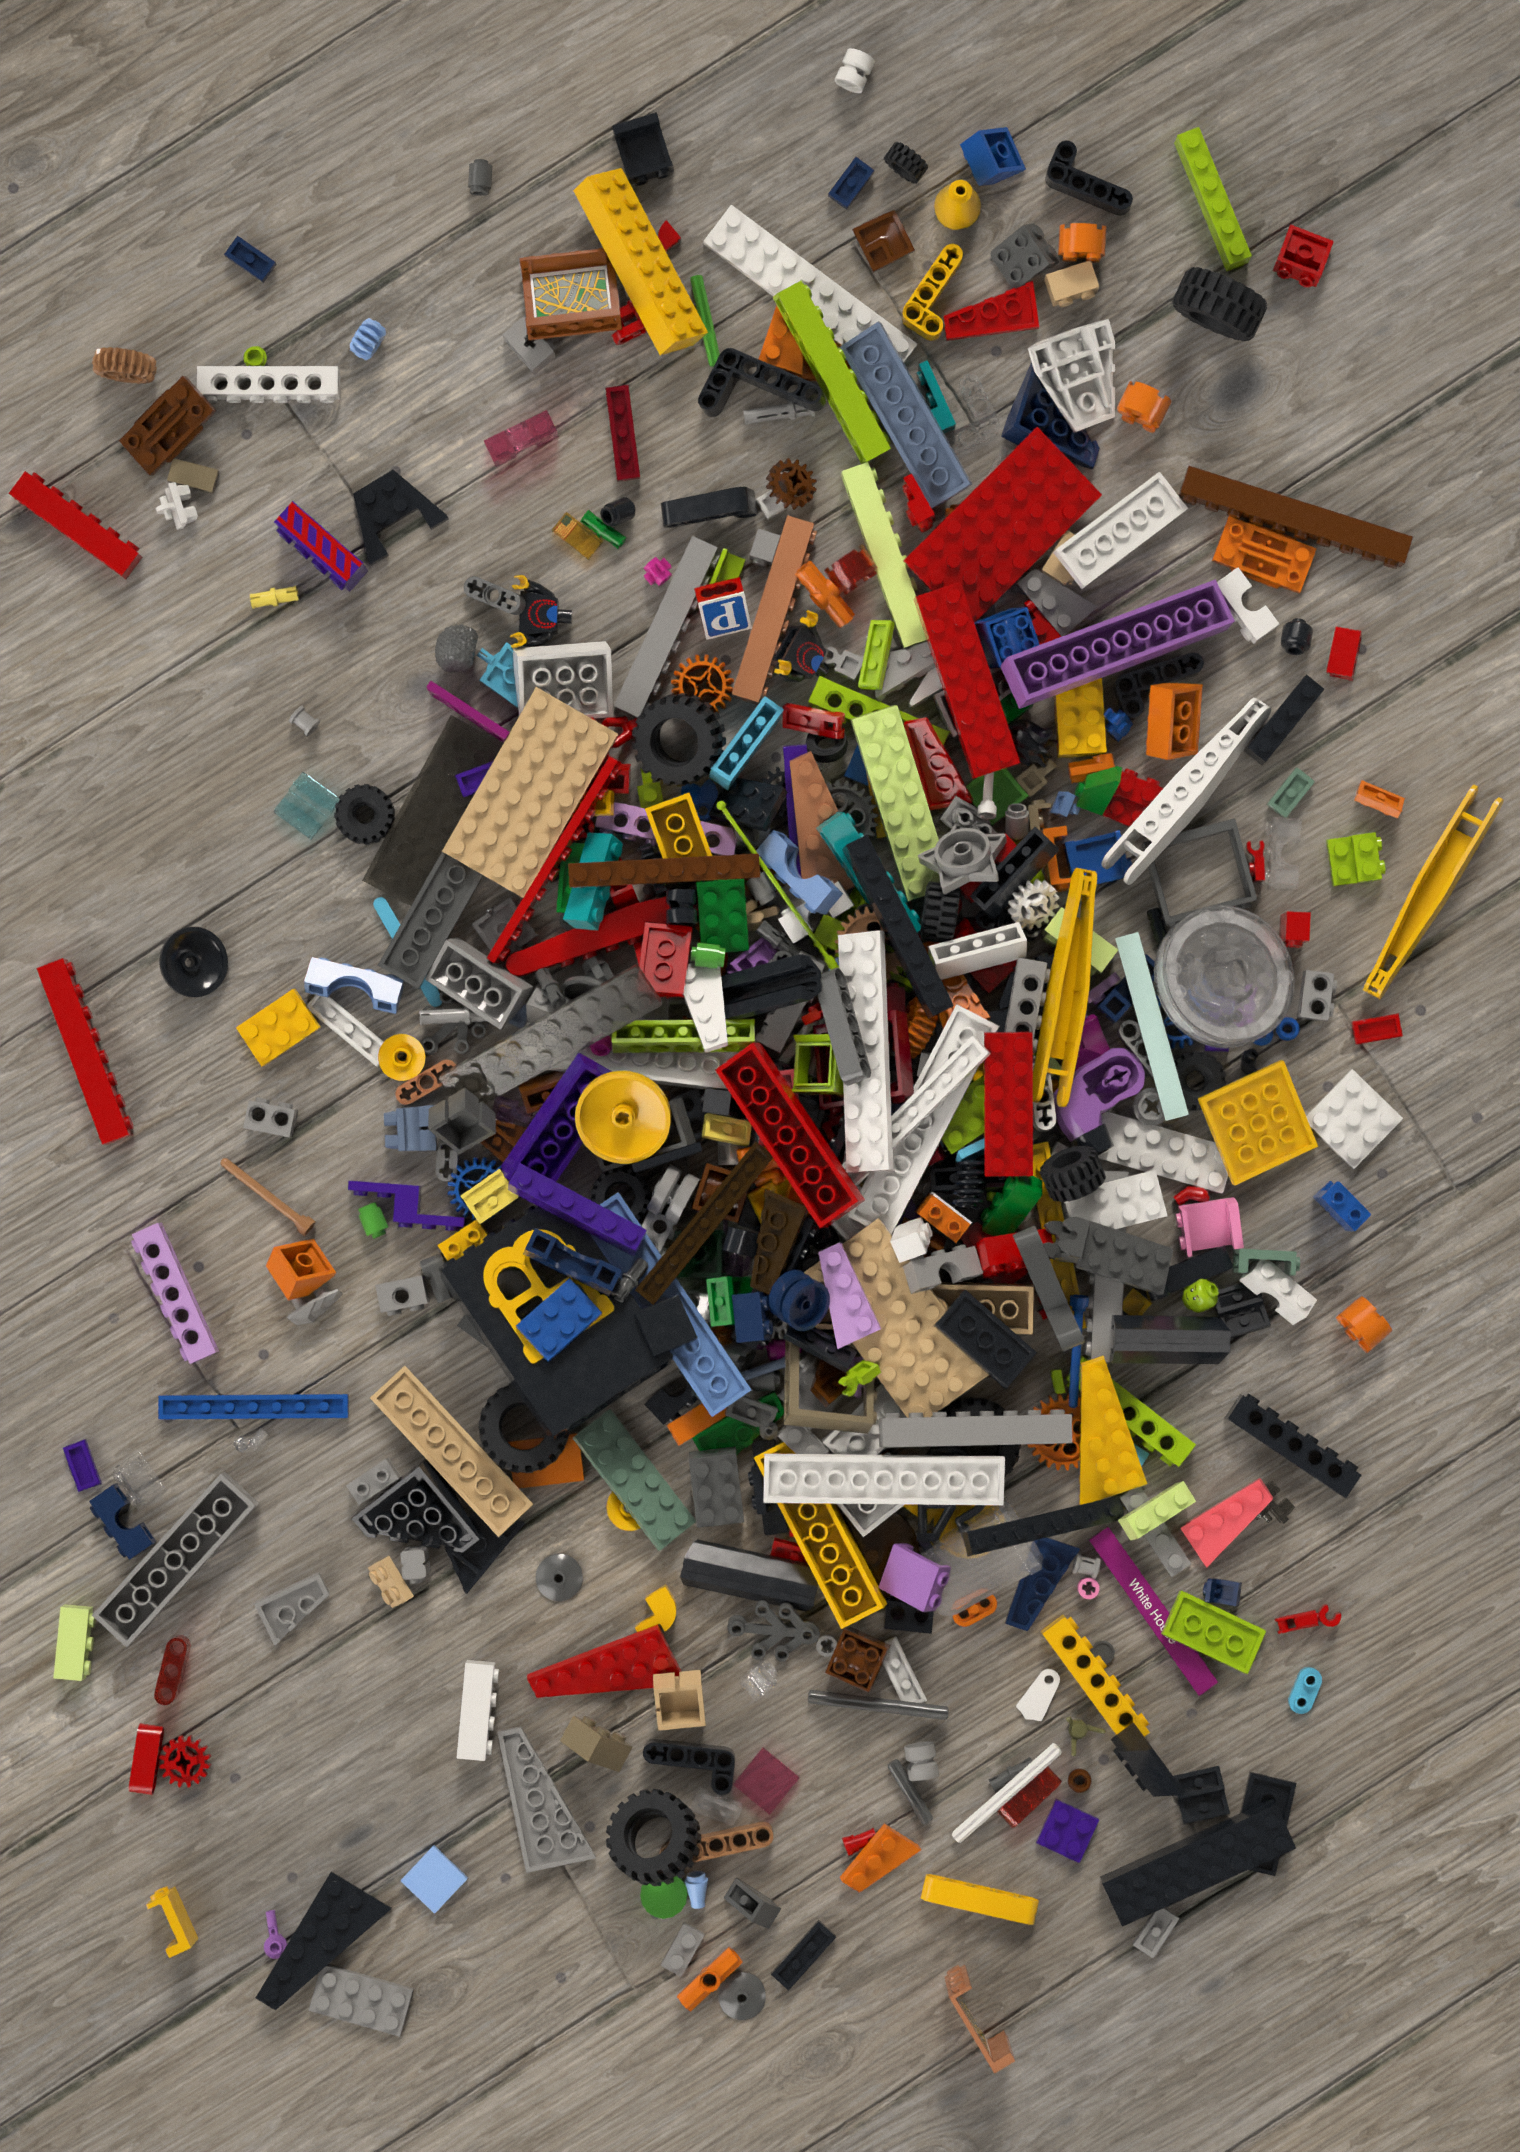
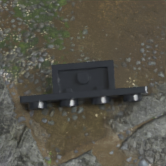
[748,1439,788,1535]

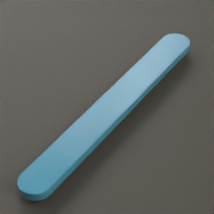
[373,897,442,1007]

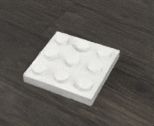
[1306,1069,1403,1169]

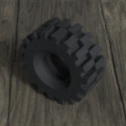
[334,784,395,845]
[1174,1051,1227,1111]

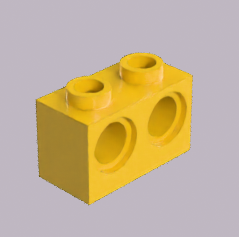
[438,1220,489,1261]

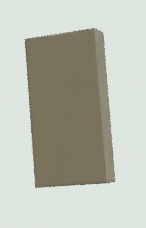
[167,458,219,494]

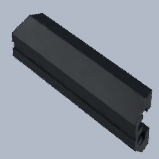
[721,954,822,1020]
[1110,1315,1231,1364]
[680,1539,818,1612]

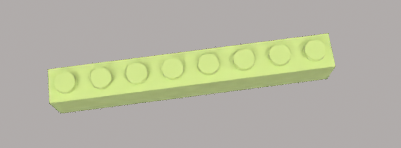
[841,462,927,649]

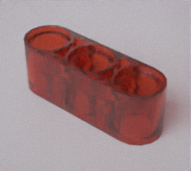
[154,1635,191,1705]
[996,1766,1062,1828]

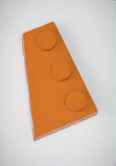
[840,1823,921,1893]

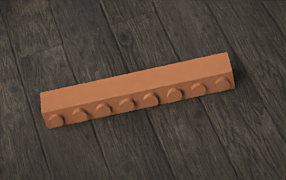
[732,515,817,705]

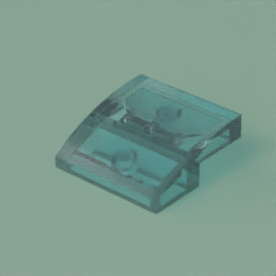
[274,772,340,840]

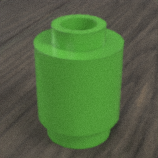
[691,943,726,969]
[358,1202,389,1239]

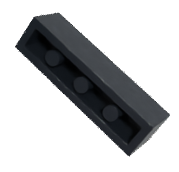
[1244,674,1324,765]
[970,827,1060,919]

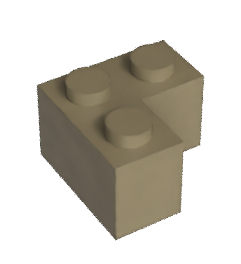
[560,1716,632,1772]

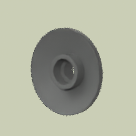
[536,1554,583,1601]
[718,1972,766,2020]

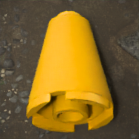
[934,180,981,230]

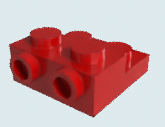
[1272,224,1334,288]
[902,473,936,533]
[1100,768,1164,827]

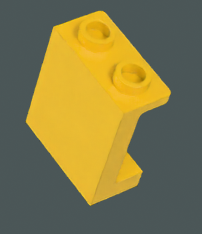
[146,1886,199,1958]

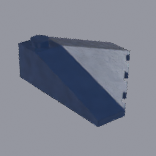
[1001,362,1100,470]

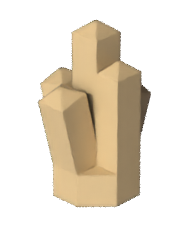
[746,899,780,931]

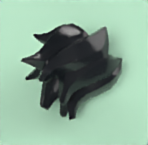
[1009,719,1058,768]

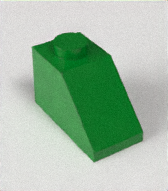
[1074,766,1122,816]

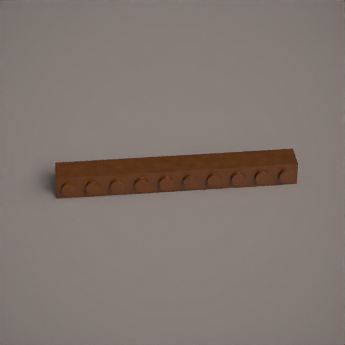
[1178,466,1413,569]

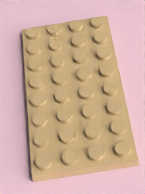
[442,687,619,898]
[804,1218,988,1418]

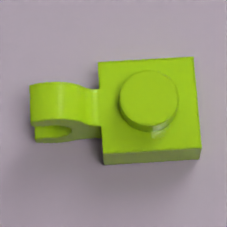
[637,768,664,809]
[838,1359,881,1397]

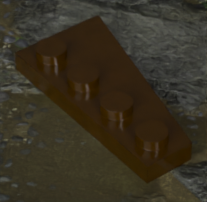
[750,1189,808,1295]

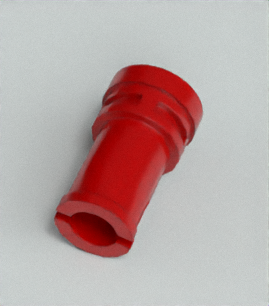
[842,1828,876,1856]

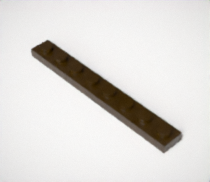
[635,1142,773,1305]

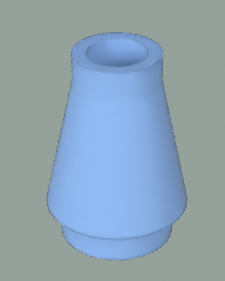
[685,1871,708,1909]

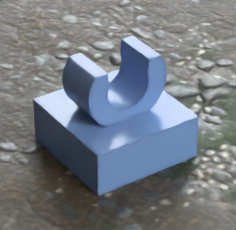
[1050,791,1081,817]

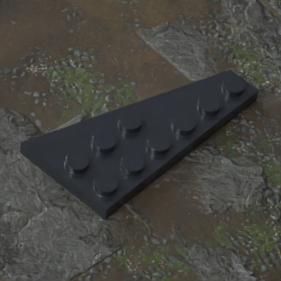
[255,1871,392,2010]

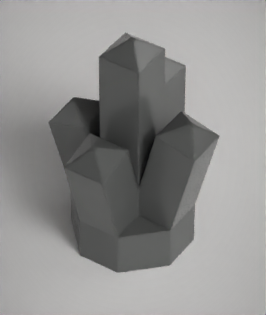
[582,954,620,990]

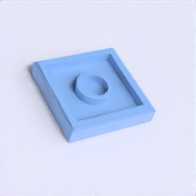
[400,1845,468,1914]

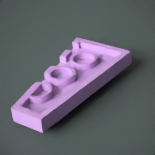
[818,1242,881,1349]

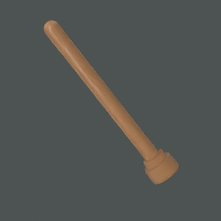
[220,1158,316,1236]

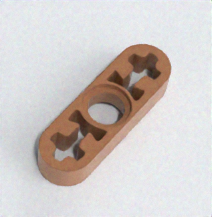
[395,1060,458,1105]

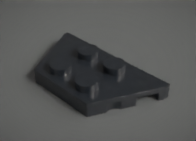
[445,1511,525,1594]

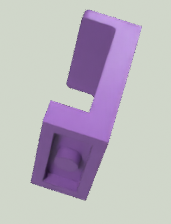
[879,1543,951,1612]

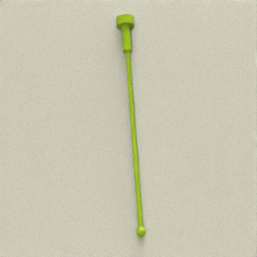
[717,801,839,970]

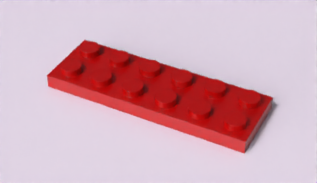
[984,1032,1033,1176]

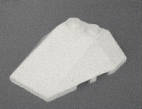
[1028,319,1115,432]

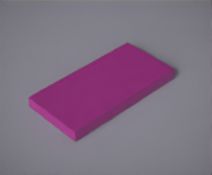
[426,680,510,743]

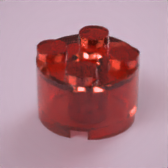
[824,544,878,595]

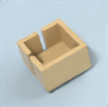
[653,1670,706,1731]

